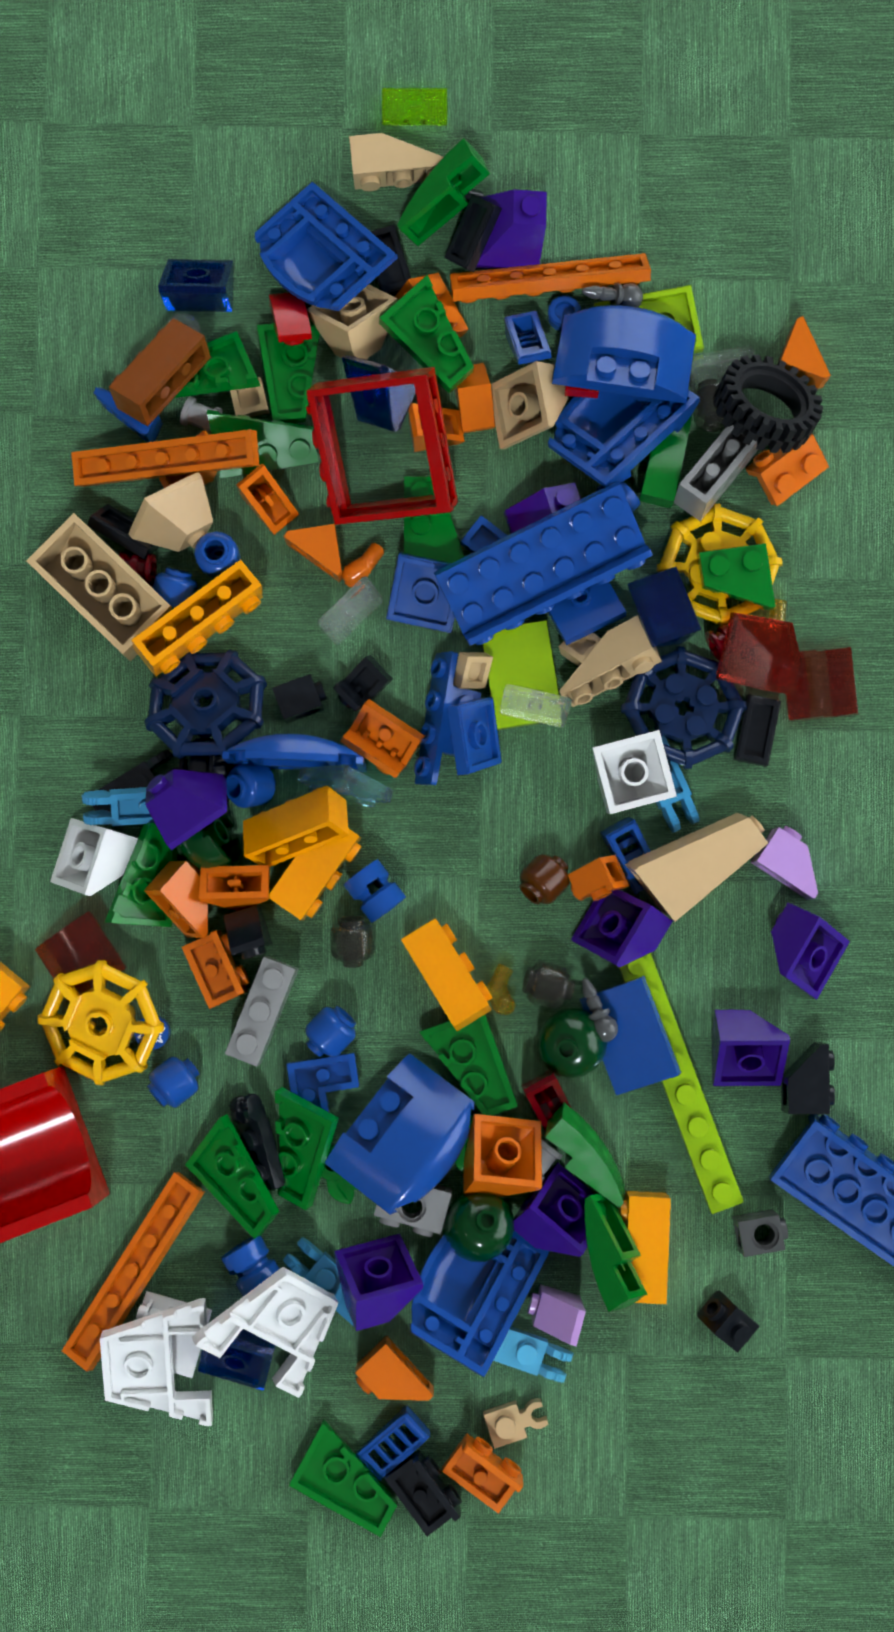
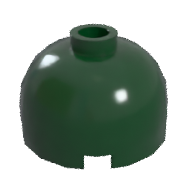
[176,813,241,869]
[538,1008,608,1078]
[444,1193,514,1262]

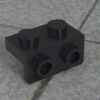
[385,1449,462,1537]

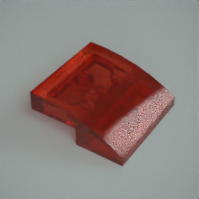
[782,647,859,721]
[35,911,128,1003]

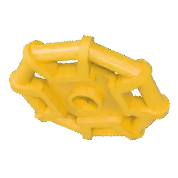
[657,503,782,627]
[38,960,164,1086]

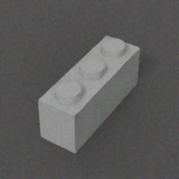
[674,425,759,521]
[225,956,299,1067]

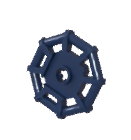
[621,646,747,769]
[144,649,267,759]

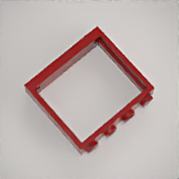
[306,367,458,525]

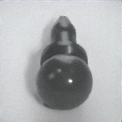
[582,283,643,307]
[582,978,618,1042]

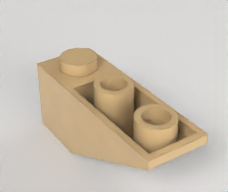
[349,133,443,191]
[559,615,662,707]

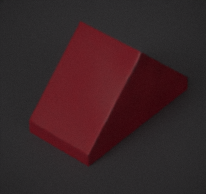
[521,1070,571,1132]

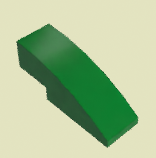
[397,138,490,246]
[639,416,692,508]
[545,1102,625,1208]
[585,1194,648,1312]

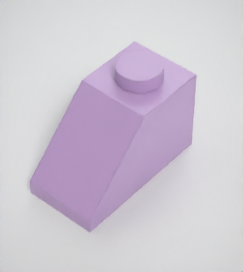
[750,826,818,900]
[527,1284,586,1347]

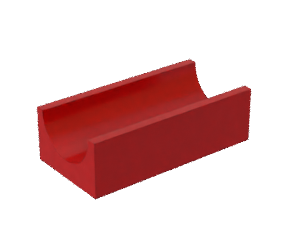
[0,1066,110,1243]

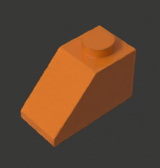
[144,861,208,938]
[355,1335,434,1401]

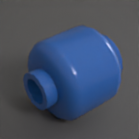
[194,531,241,579]
[153,568,198,612]
[226,764,276,808]
[305,1006,356,1057]
[147,1056,200,1108]

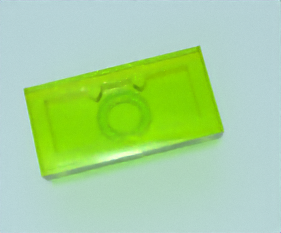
[382,88,447,125]

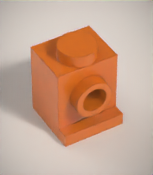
[568,855,630,901]

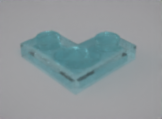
[297,765,393,807]

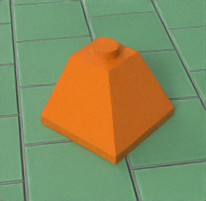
[463,1114,542,1197]

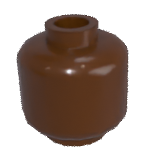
[519,854,570,905]

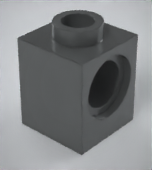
[732,1209,788,1257]

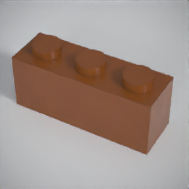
[109,318,211,427]

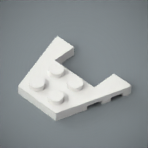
[192,1267,339,1398]
[100,1298,213,1426]

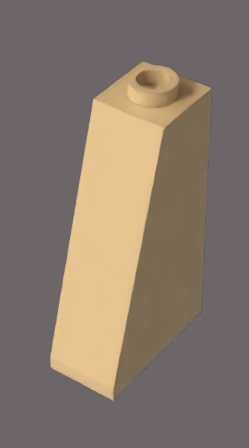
[625,813,768,922]

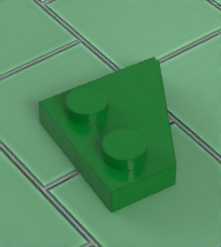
[697,543,776,610]

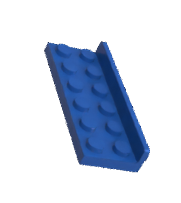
[433,481,653,646]
[769,1114,894,1266]

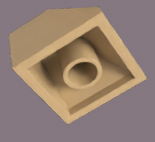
[307,285,398,366]
[491,361,568,450]
[128,472,213,552]

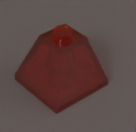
[716,612,802,695]

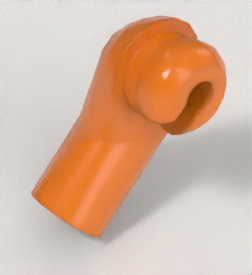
[342,543,384,588]

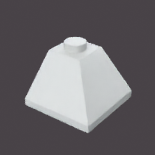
[592,730,677,814]
[50,818,138,896]

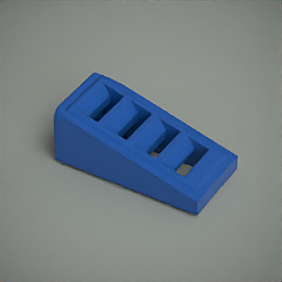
[504,311,552,365]
[94,387,163,442]
[600,817,651,894]
[356,1405,430,1481]

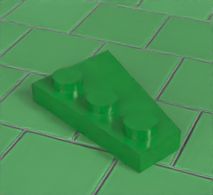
[207,410,319,478]
[419,1014,518,1116]
[275,1087,339,1211]

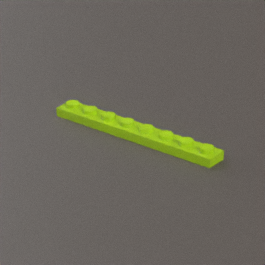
[619,953,744,1214]

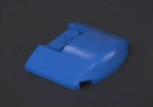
[254,182,398,311]
[552,305,696,404]
[548,390,700,487]
[222,734,367,773]
[325,1053,475,1215]
[410,1230,550,1377]

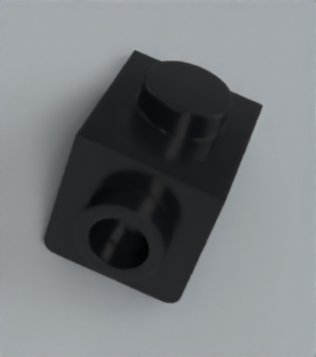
[333,655,393,711]
[697,1290,760,1353]

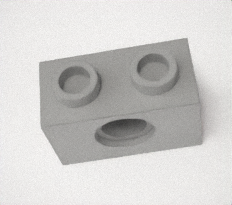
[374,1184,452,1237]

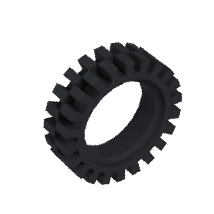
[713,355,823,453]

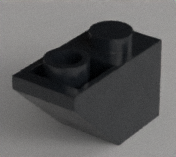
[224,905,273,959]
[781,1042,835,1114]

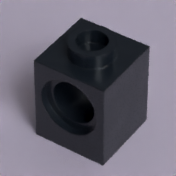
[272,674,327,724]

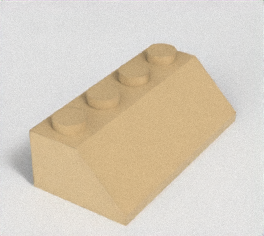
[26,513,172,661]

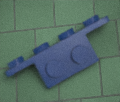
[414,651,481,785]

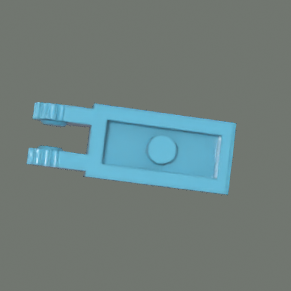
[493,1327,574,1383]

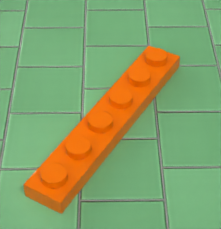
[450,253,651,303]
[71,429,260,487]
[61,1172,205,1372]

